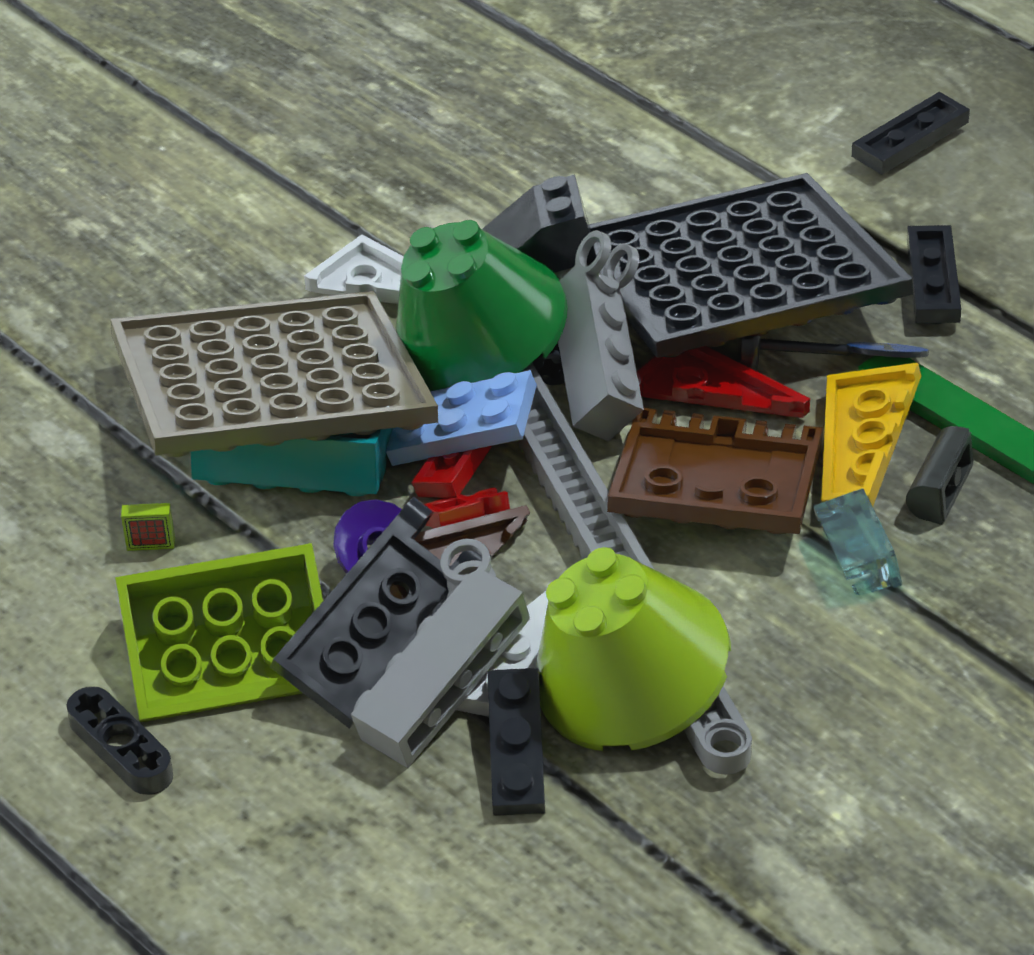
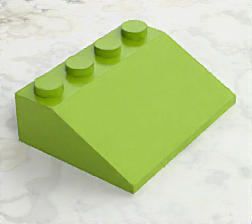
[115,543,323,723]

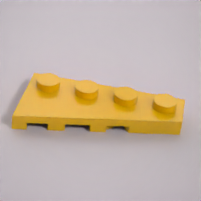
[821,363,921,515]

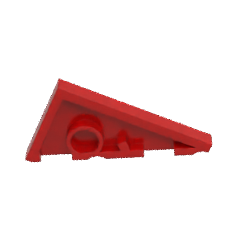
[637,346,810,418]

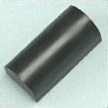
[906,426,973,525]

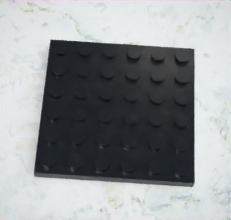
[587,173,913,358]

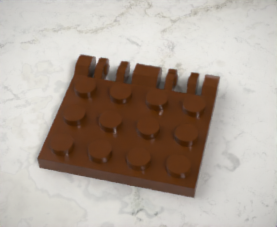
[607,408,823,535]

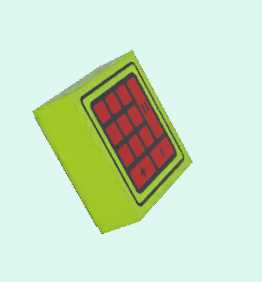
[121,503,175,551]

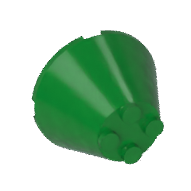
[396,220,568,392]

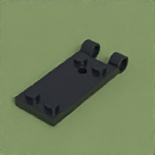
[270,497,492,729]

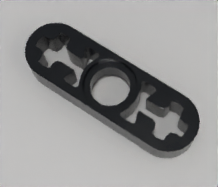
[66,687,173,795]

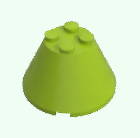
[535,547,732,751]

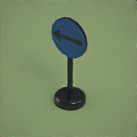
[740,336,929,371]

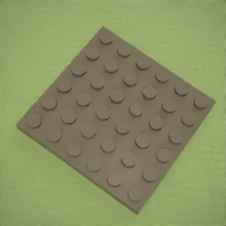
[110,291,438,457]

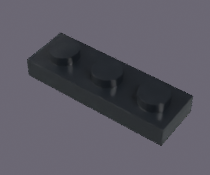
[851,91,970,175]
[907,225,962,324]
[487,668,545,816]

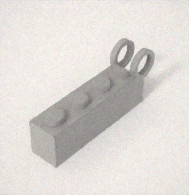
[558,230,644,441]
[351,539,530,768]

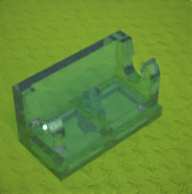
[813,488,902,595]

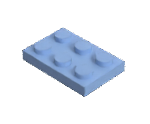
[386,370,537,466]

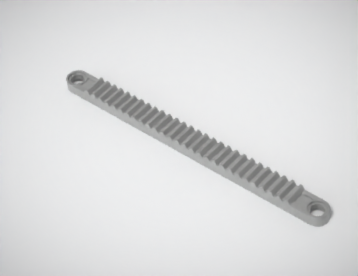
[518,363,752,775]

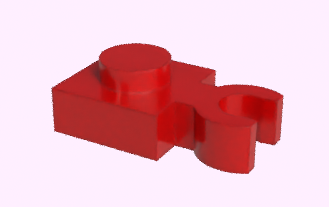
[424,488,510,528]

